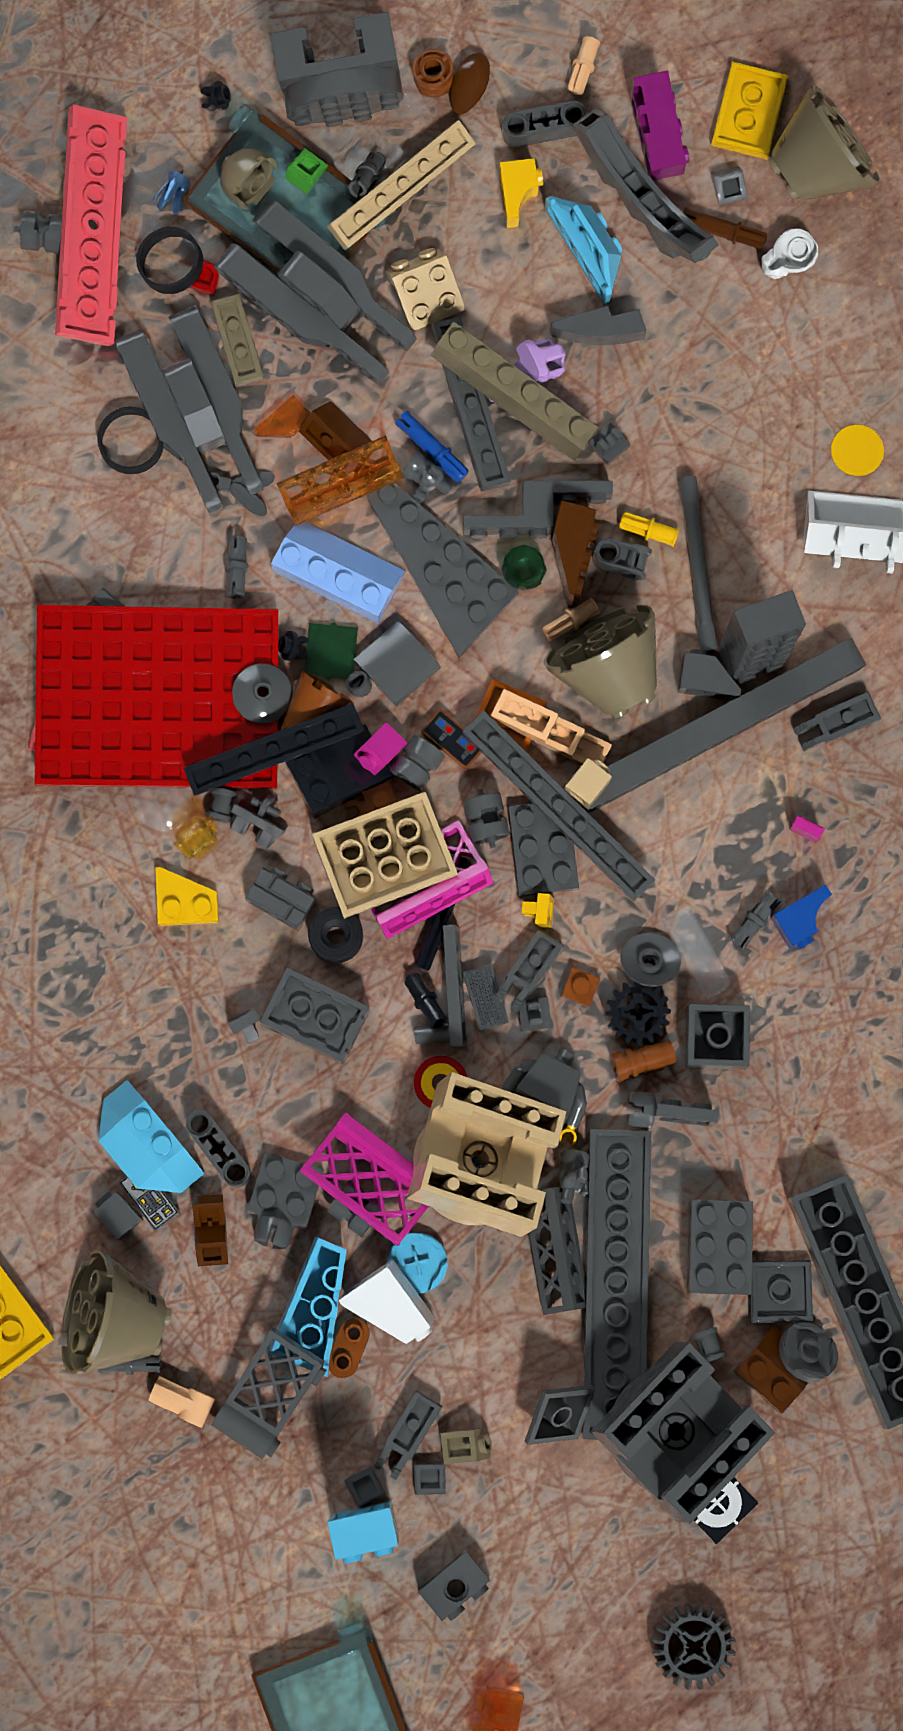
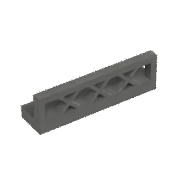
[529,1187,586,1315]

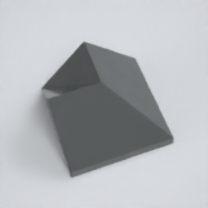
[525,1385,596,1445]

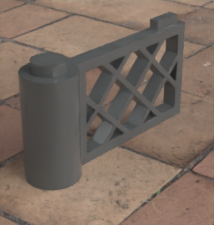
[211,1327,327,1459]

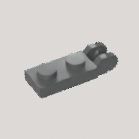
[793,692,881,752]
[494,929,564,1013]
[374,1390,443,1480]

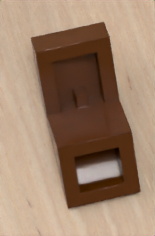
[192,1194,228,1267]

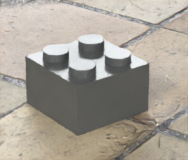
[685,1004,750,1070]

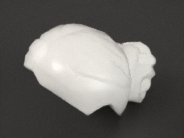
[761,228,818,279]

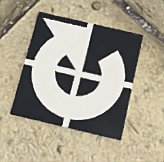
[694,1478,759,1545]

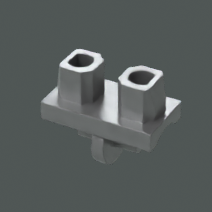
[230,794,288,849]

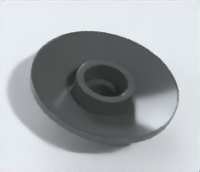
[232,664,292,724]
[620,933,681,987]

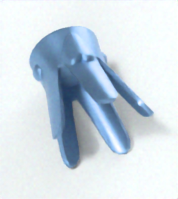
[152,169,190,215]

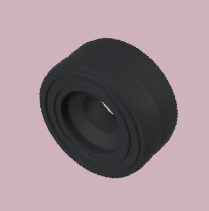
[308,907,363,963]

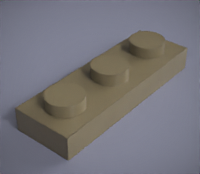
[211,294,264,387]

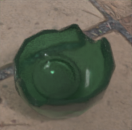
[501,545,547,591]

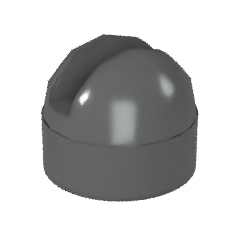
[346,671,372,697]

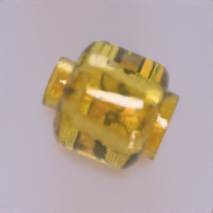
[174,816,219,860]

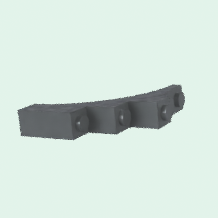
[572,109,719,263]

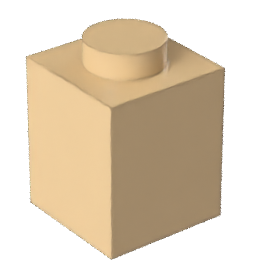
[565,758,612,809]

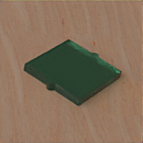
[304,622,358,680]

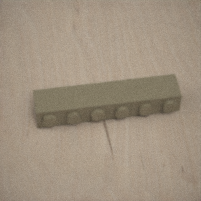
[431,322,598,461]

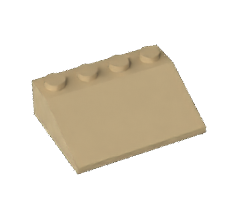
[312,791,458,919]

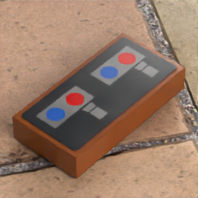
[421,709,482,771]

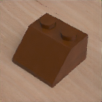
[733,1325,809,1414]

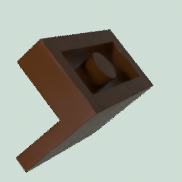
[298,401,371,471]

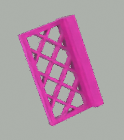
[371,821,494,939]
[300,1113,429,1246]

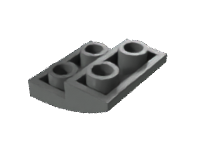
[354,621,441,706]

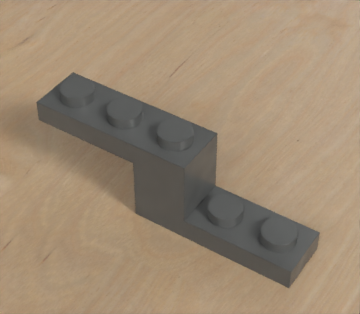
[464,481,613,539]

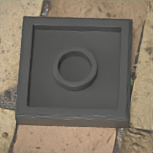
[750,1260,813,1323]

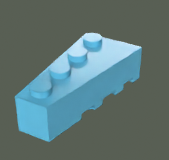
[269,1237,347,1377]

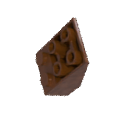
[552,501,600,608]

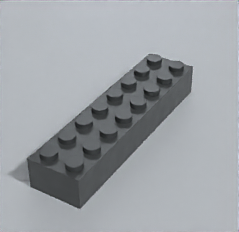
[787,1174,903,1430]

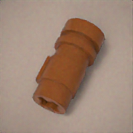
[610,1040,676,1083]

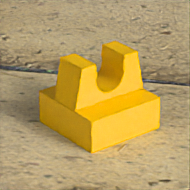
[521,893,554,928]

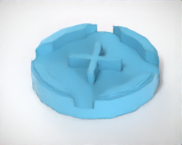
[387,1232,448,1293]

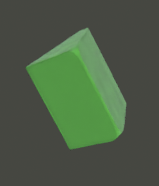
[285,148,328,194]

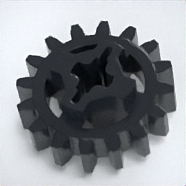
[605,982,671,1046]

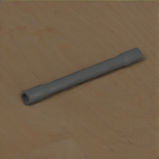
[679,476,718,653]

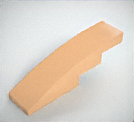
[491,689,612,765]

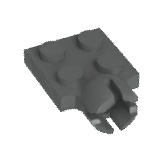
[627,1091,719,1128]
[248,1152,324,1249]

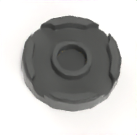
[778,1322,839,1382]

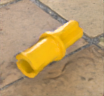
[619,512,680,547]

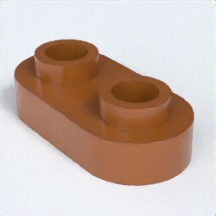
[329,1318,370,1378]

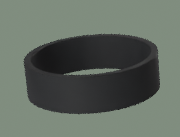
[136,227,204,294]
[97,406,163,474]

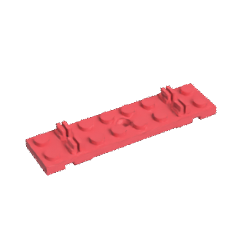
[55,104,127,346]

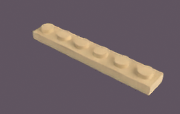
[327,120,476,250]

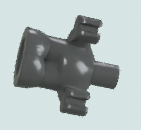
[401,451,453,504]
[558,1150,590,1204]

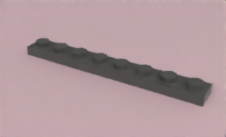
[462,710,655,903]

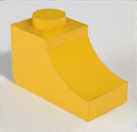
[499,158,543,228]

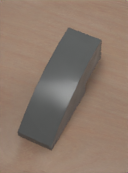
[550,306,646,345]

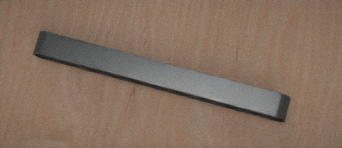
[573,639,867,814]

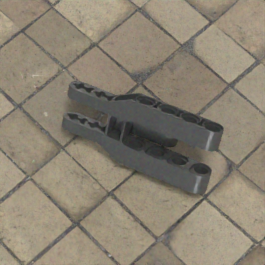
[213,198,417,384]
[114,305,264,514]

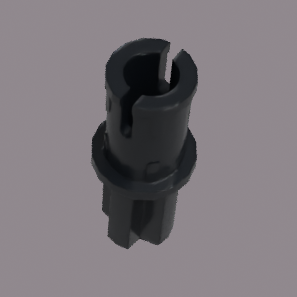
[405,972,448,1029]

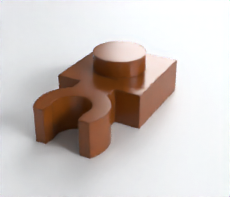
[344,781,398,820]

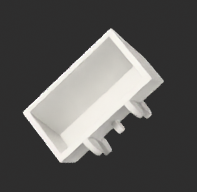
[804,490,903,574]

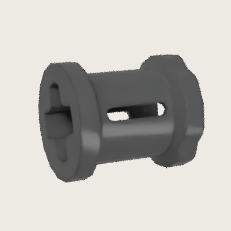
[205,788,238,823]
[691,1327,727,1362]

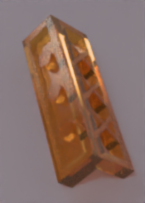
[276,435,404,526]

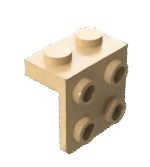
[385,248,464,330]

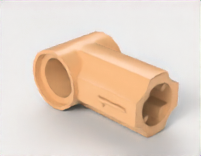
[148,1376,215,1428]

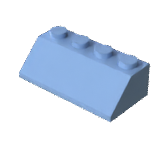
[271,519,406,624]

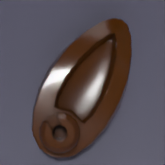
[451,53,490,116]

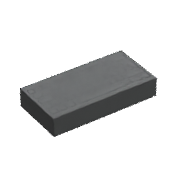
[462,964,509,1031]

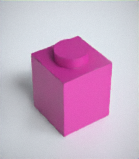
[353,722,407,776]

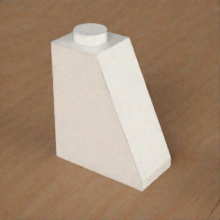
[338,1259,436,1344]

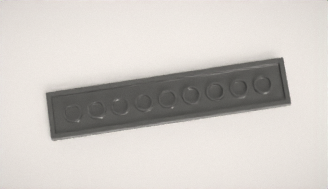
[583,1129,651,1440]

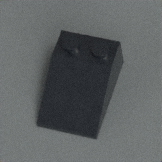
[285,724,394,819]

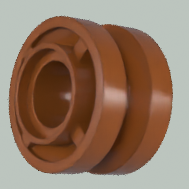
[412,49,454,97]

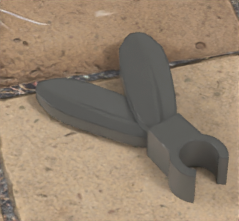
[208,471,275,516]

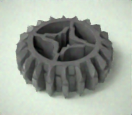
[652,1603,736,1690]

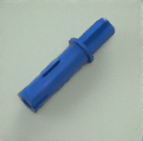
[395,410,469,483]

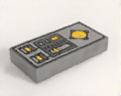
[118,1176,180,1231]

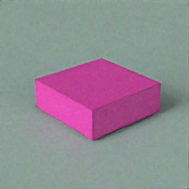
[790,815,825,843]

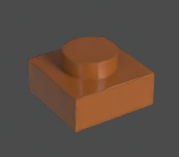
[561,967,601,1008]

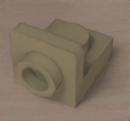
[440,1427,492,1464]

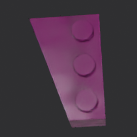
[630,70,689,180]

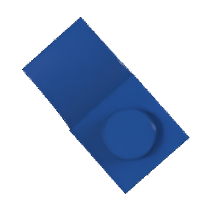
[771,885,832,950]

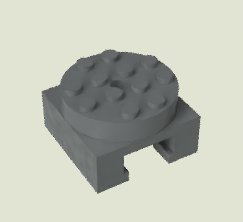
[270,12,404,127]
[591,1342,775,1524]

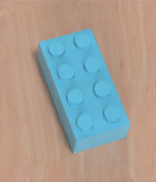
[327,1501,399,1564]

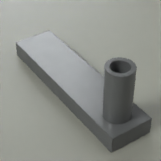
[414,925,467,1049]

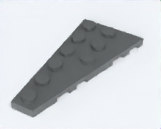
[367,475,519,659]

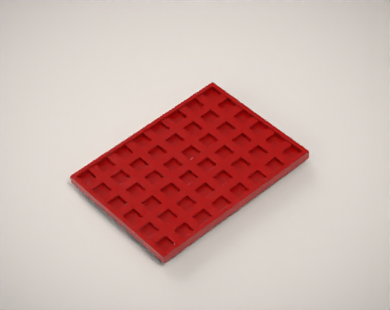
[35,605,279,789]

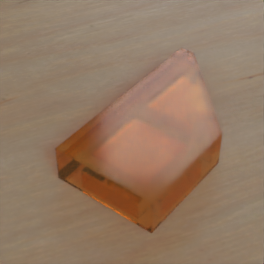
[253,395,310,438]

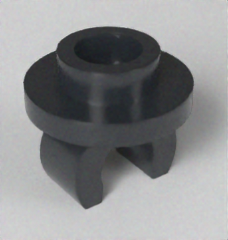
[200,81,231,111]
[278,631,310,661]

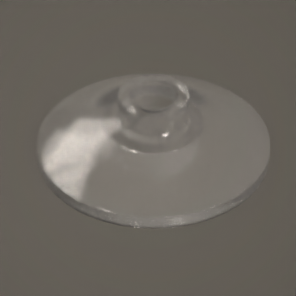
[133,787,194,831]

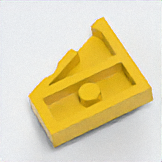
[155,867,219,926]

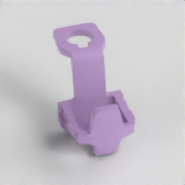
[488,339,566,402]

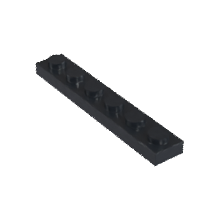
[183,703,364,796]

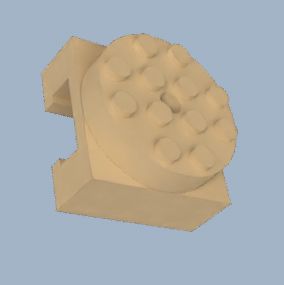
[407,1072,566,1237]

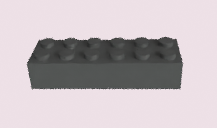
[718,589,806,684]

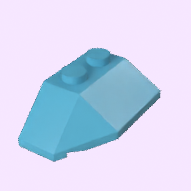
[545,196,623,306]
[98,1080,205,1193]

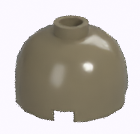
[220,148,278,210]

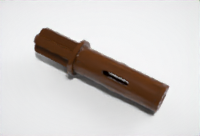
[683,207,767,249]

